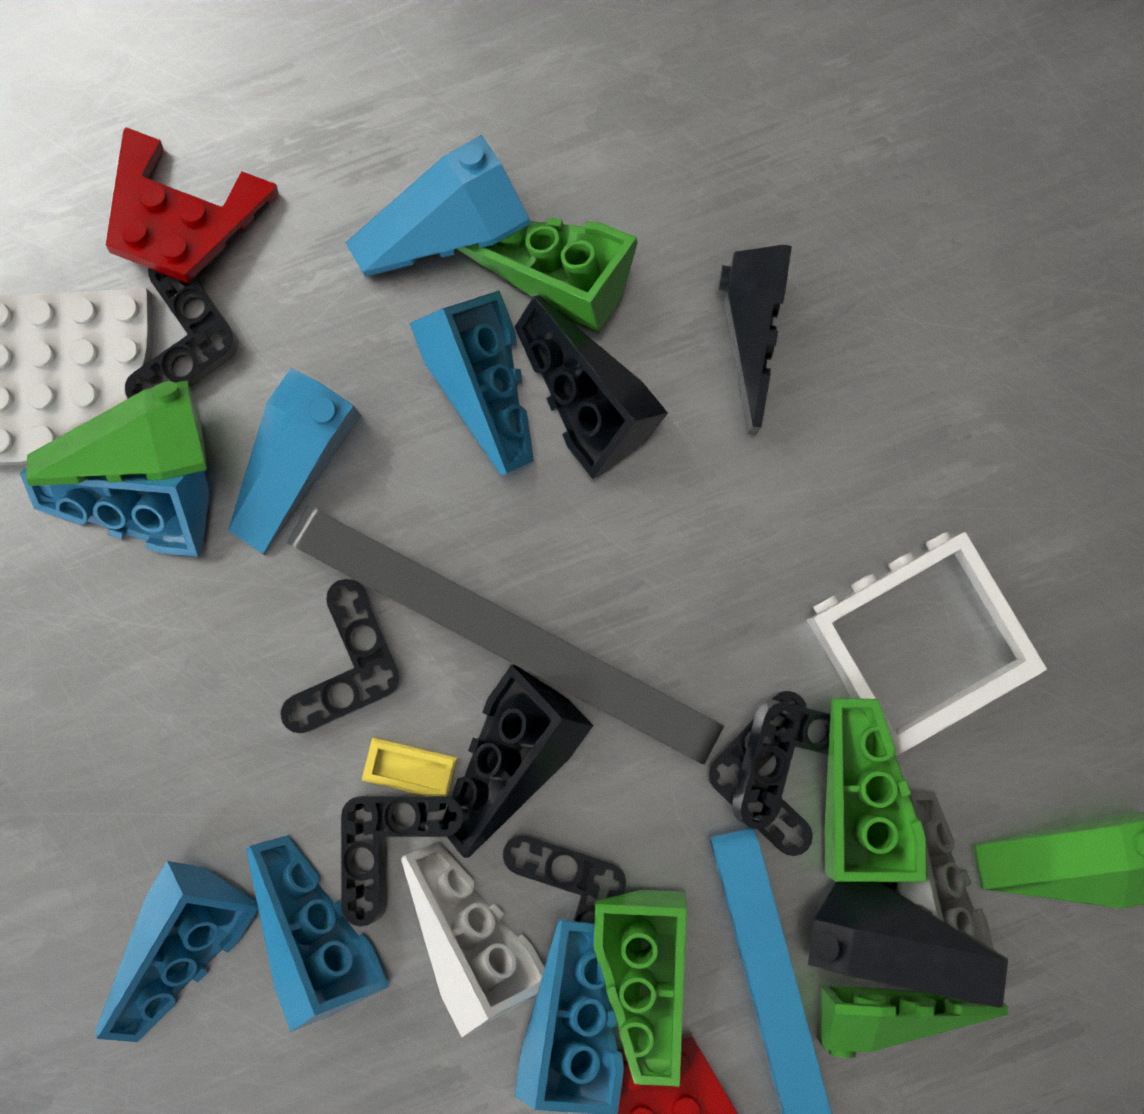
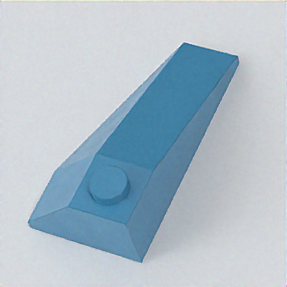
[345,135,531,277]
[246,835,389,1032]
[514,919,624,1114]

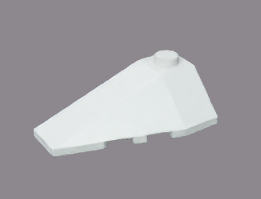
[401,842,545,1037]

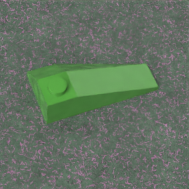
[457,217,638,332]
[26,380,207,486]
[824,698,926,882]
[972,812,1144,909]
[594,890,687,1087]
[817,984,1008,1058]

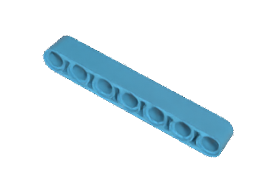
[710,827,832,1114]

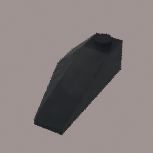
[515,295,668,479]

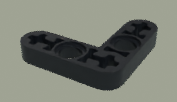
[125,268,238,399]
[280,579,402,733]
[707,691,813,856]
[732,700,831,829]
[341,794,470,927]
[503,833,626,922]

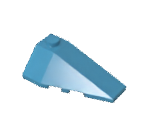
[409,290,534,475]
[228,368,362,555]
[20,469,210,557]
[95,861,258,1042]

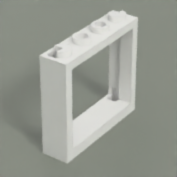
[807,530,1047,756]

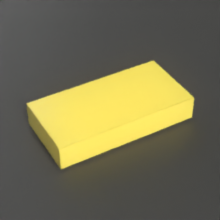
[362,737,458,794]

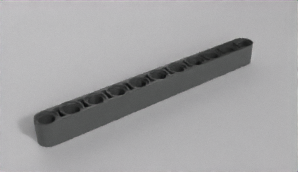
[287,505,724,765]

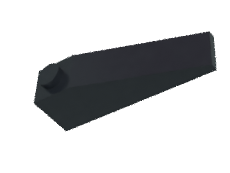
[718,245,792,435]
[443,664,594,858]
[808,882,1008,1008]

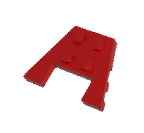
[106,127,278,283]
[618,1033,739,1114]

